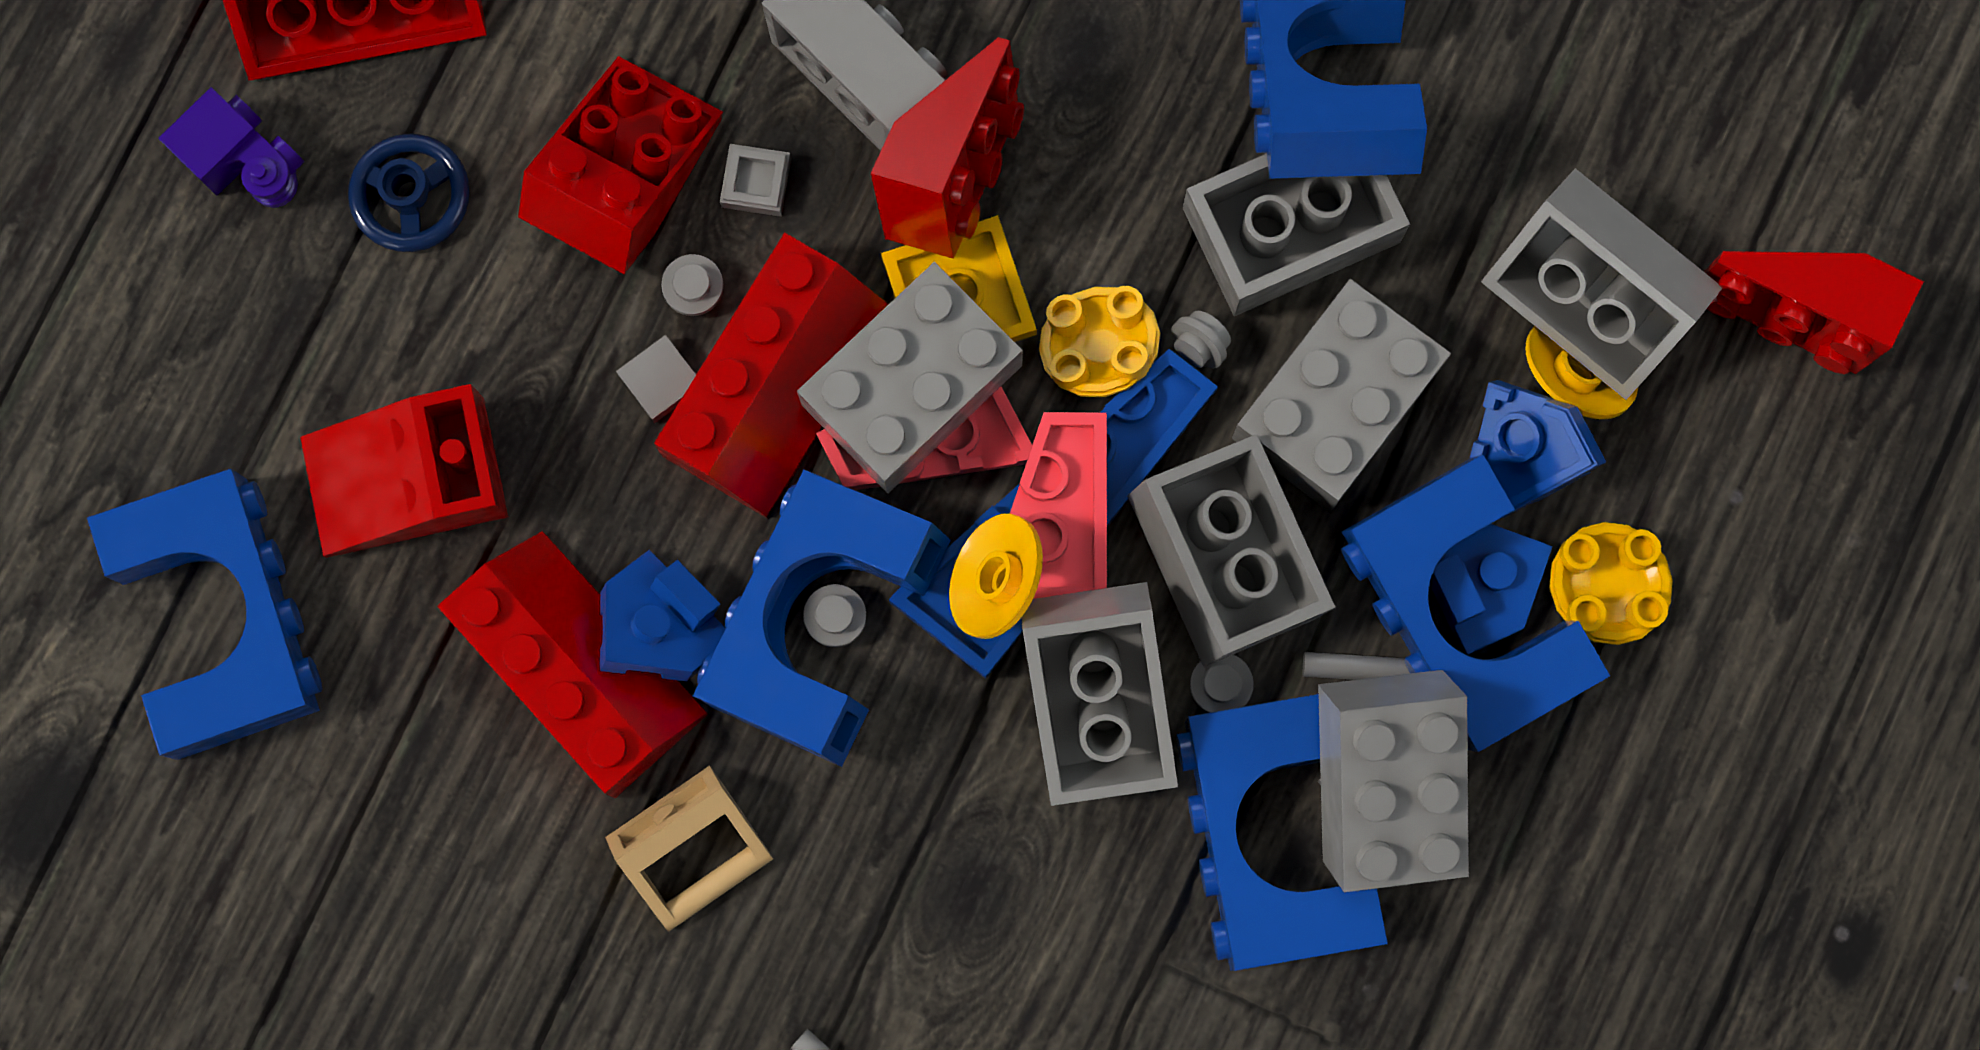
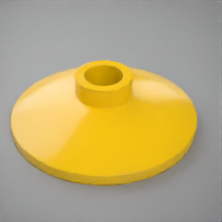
[1525,326,1638,419]
[949,514,1043,639]

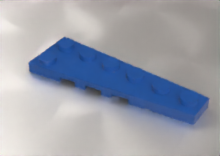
[889,349,1218,679]

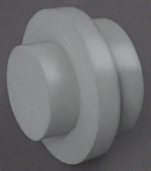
[661,254,724,316]
[1171,311,1231,368]
[804,584,867,647]
[1190,655,1253,713]

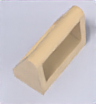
[605,765,773,932]

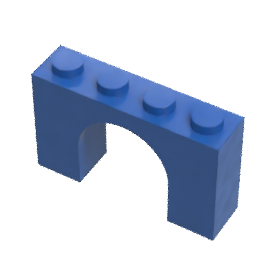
[1240,0,1427,179]
[1341,454,1610,752]
[87,469,322,760]
[693,470,951,767]
[1176,694,1388,971]

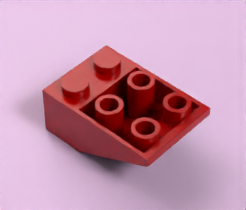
[871,37,1024,259]
[518,56,723,274]
[1704,251,1924,374]
[300,384,508,558]

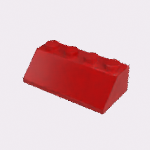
[222,0,487,81]
[654,232,888,519]
[437,531,708,798]

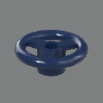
[348,134,470,252]

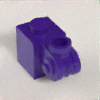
[158,87,305,208]

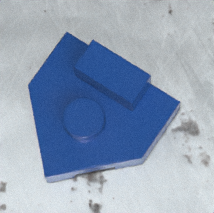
[1470,380,1606,520]
[1429,524,1553,655]
[600,550,726,682]

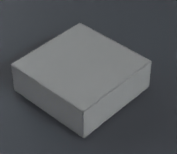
[720,144,791,217]
[616,335,696,423]

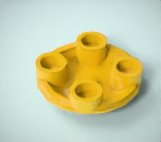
[1039,286,1161,397]
[1549,522,1673,645]

